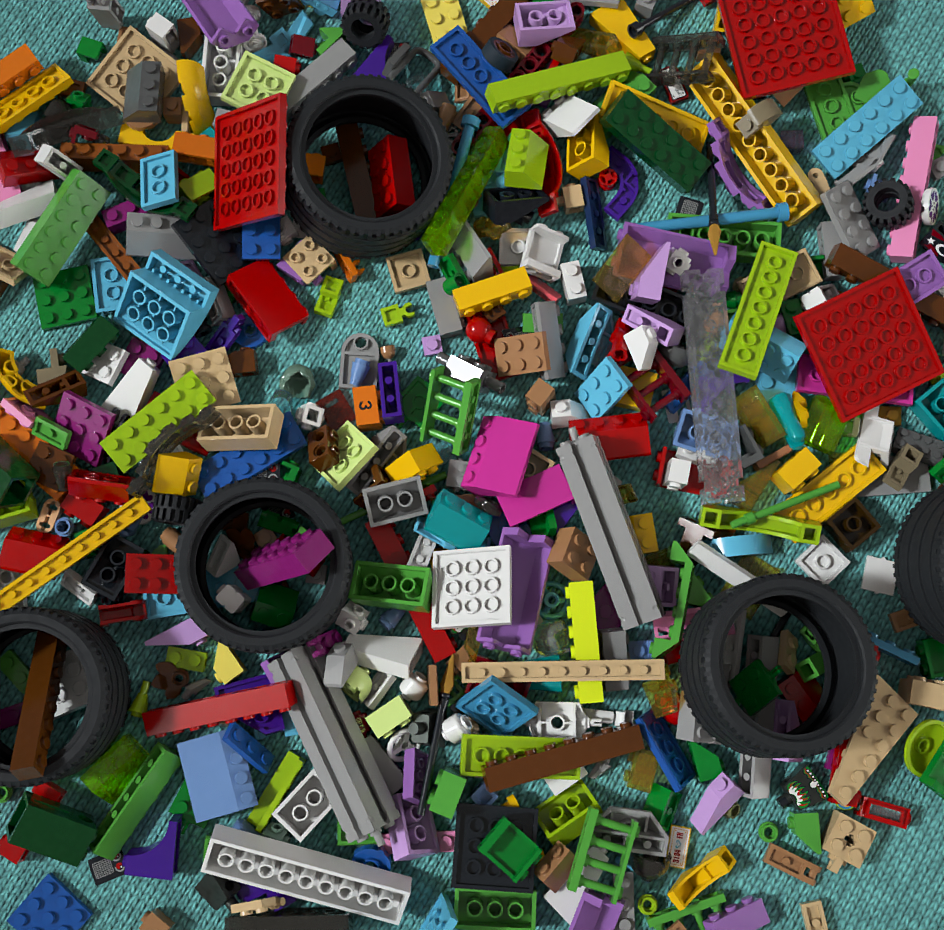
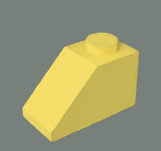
[213,642,247,685]

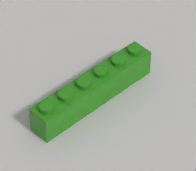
[89,742,181,861]

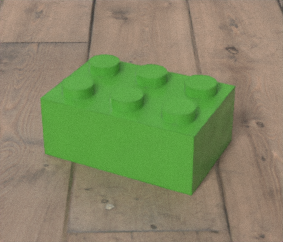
[427,765,467,819]

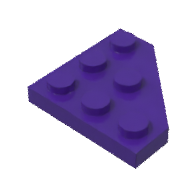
[214,674,286,736]

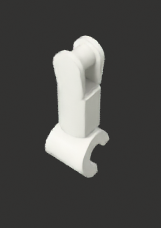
[584,708,634,727]

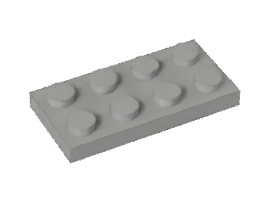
[819,179,881,256]

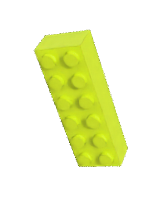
[565,580,604,704]

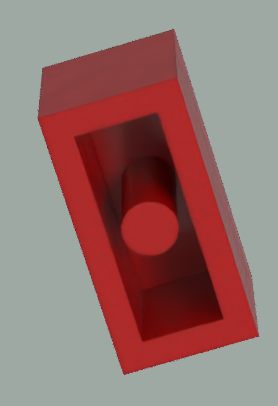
[60,493,110,528]

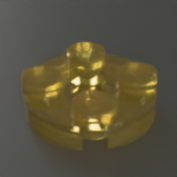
[473,216,511,240]

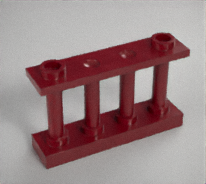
[611,349,691,424]

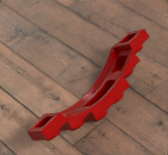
[520,108,563,218]

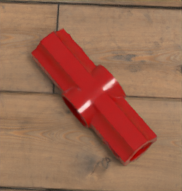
[609,317,632,362]

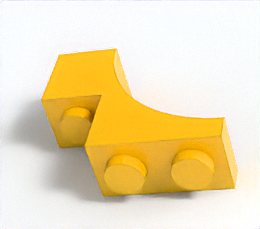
[667,845,737,911]

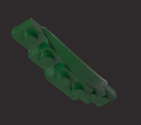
[92,148,199,223]

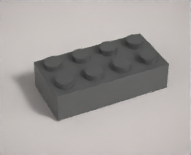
[891,427,944,467]

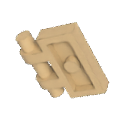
[230,896,286,916]

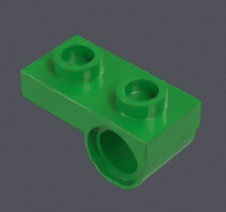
[439,252,470,296]

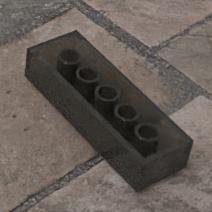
[225,907,353,930]

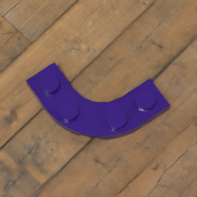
[603,145,639,222]

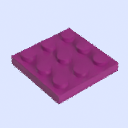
[55,390,116,467]

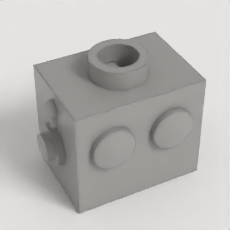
[446,459,469,492]

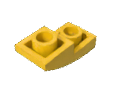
[792,391,809,428]

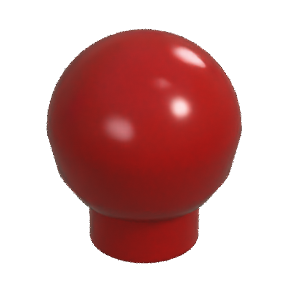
[466,317,498,345]

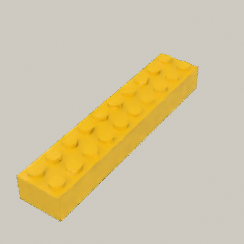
[684,52,823,227]

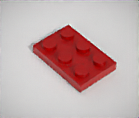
[124,553,178,594]

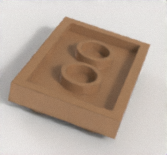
[493,331,551,377]

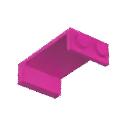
[496,464,575,527]

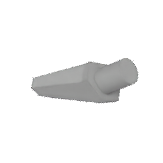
[15,356,31,376]
[181,678,211,701]
[588,758,612,779]

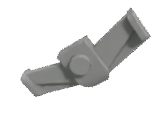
[834,133,896,186]

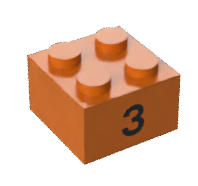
[352,385,385,432]

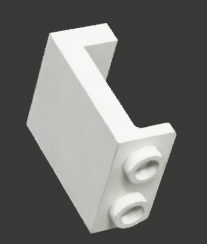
[519,223,569,283]

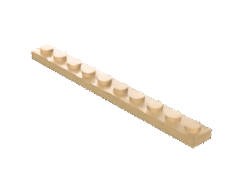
[461,659,665,683]

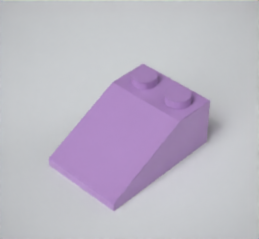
[513,0,576,47]
[628,242,671,305]

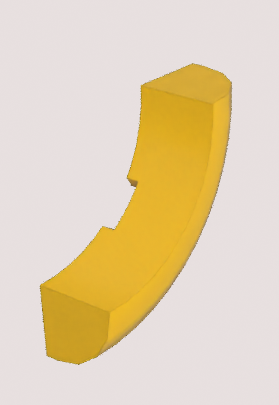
[176,59,215,135]
[0,348,46,410]

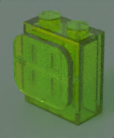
[803,395,848,455]

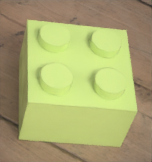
[365,694,414,739]

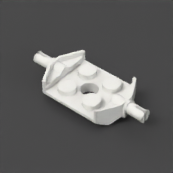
[523,700,602,738]

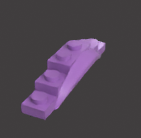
[706,117,773,221]

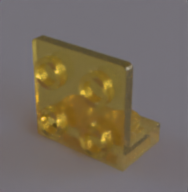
[642,658,680,719]

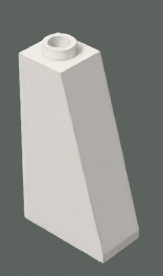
[0,179,58,229]
[101,358,161,425]
[342,634,423,679]
[542,847,609,925]

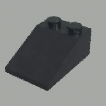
[482,187,549,226]
[80,534,150,602]

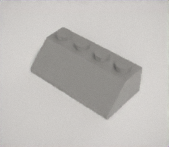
[126,212,197,261]
[531,301,568,380]

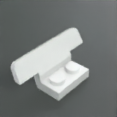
[854,405,894,467]

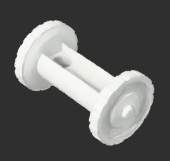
[243,5,267,52]

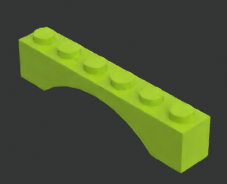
[698,502,822,545]

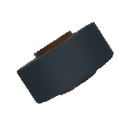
[482,37,518,72]

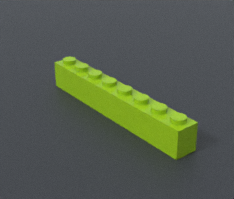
[484,50,632,114]

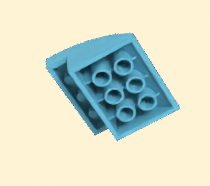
[113,249,220,360]

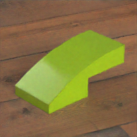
[314,275,344,319]

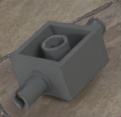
[436,352,506,394]

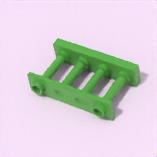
[420,365,482,456]
[566,805,640,905]
[645,890,726,930]

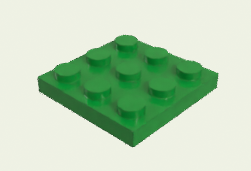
[32,264,99,332]

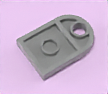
[339,333,380,390]

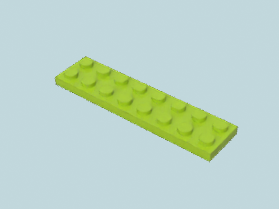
[717,241,798,381]

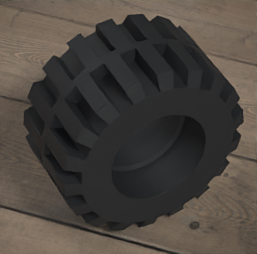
[341,0,391,49]
[862,178,915,231]
[151,493,203,526]

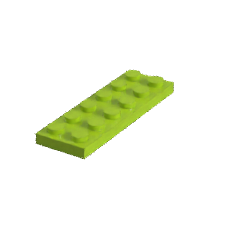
[99,370,217,473]
[459,733,581,780]

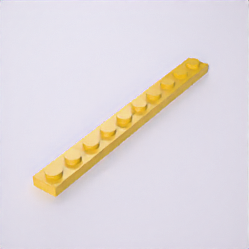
[0,494,152,611]

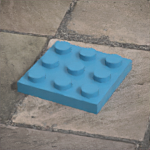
[455,675,539,735]

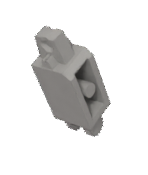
[86,0,125,30]

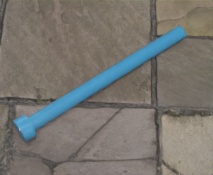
[427,114,481,269]
[636,202,790,231]

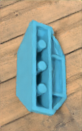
[565,303,614,380]

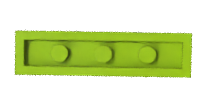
[247,750,306,833]

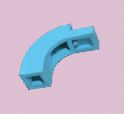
[703,534,773,558]

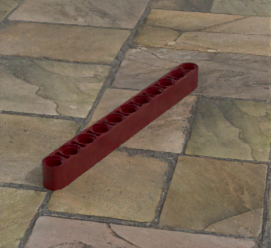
[451,2,585,156]

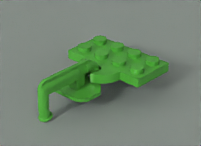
[803,68,919,140]

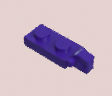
[205,314,246,351]

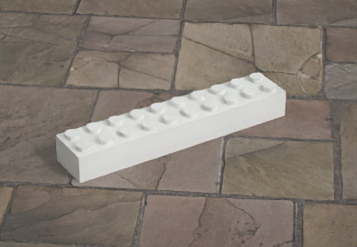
[200,824,412,925]

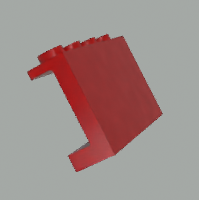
[225,260,309,343]

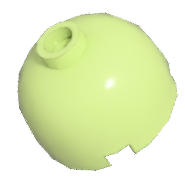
[341,665,372,703]

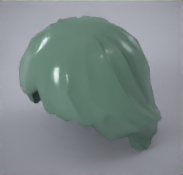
[279,364,315,399]

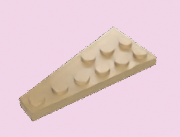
[827,675,919,807]

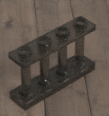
[644,31,726,87]

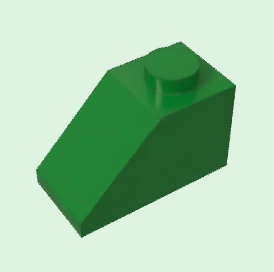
[687,741,725,782]

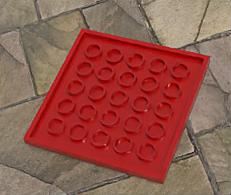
[717,0,856,100]
[213,92,288,232]
[792,266,944,423]

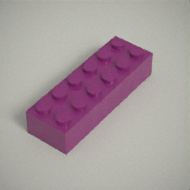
[233,528,335,590]

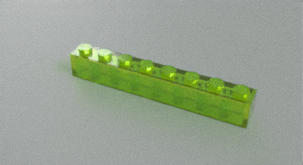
[421,126,509,256]

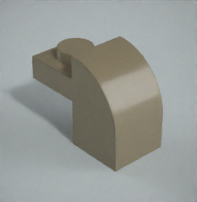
[735,99,783,139]
[36,348,73,385]
[882,443,924,492]

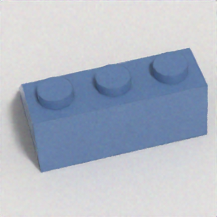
[672,408,739,463]

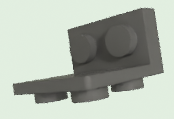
[731,424,764,474]

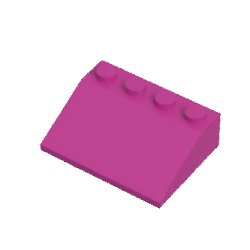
[461,416,540,497]

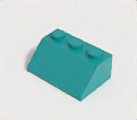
[908,378,944,441]
[424,489,493,549]

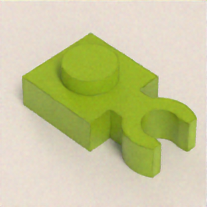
[380,302,415,328]

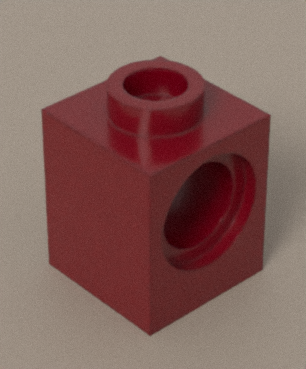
[288,34,318,59]

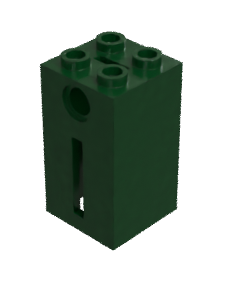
[0,437,41,509]
[6,790,98,867]

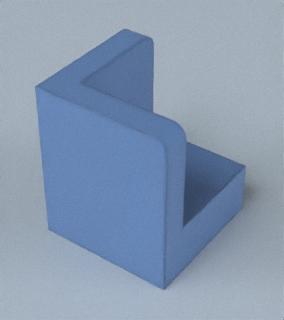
[470,779,498,805]

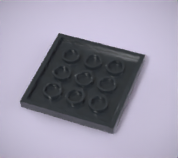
[171,197,258,288]
[451,802,539,894]

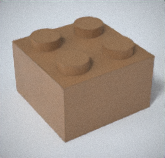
[546,527,597,581]

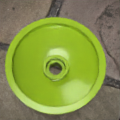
[904,719,944,777]

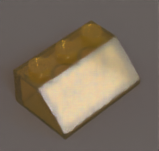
[729,385,787,449]

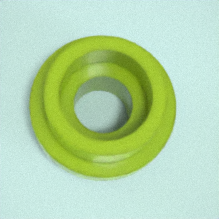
[637,894,658,915]

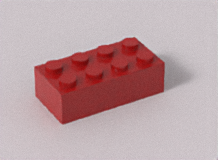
[368,134,415,218]

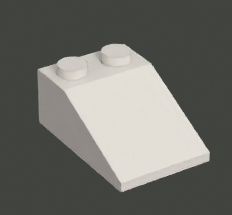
[541,95,600,138]

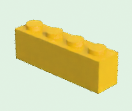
[452,266,532,318]

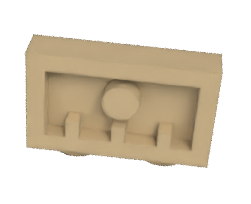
[283,236,338,285]

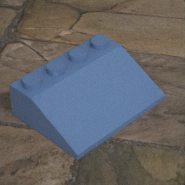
[177,729,258,823]

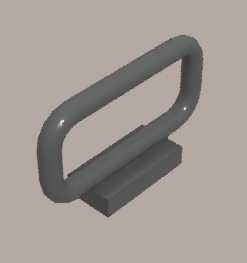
[382,42,441,94]

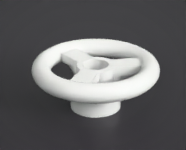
[387,727,421,762]

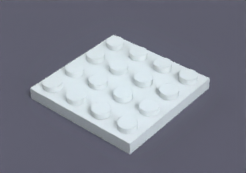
[431,545,512,630]

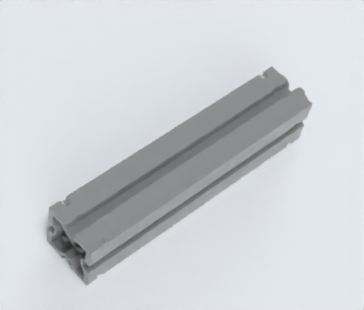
[555,427,666,631]
[267,645,401,847]

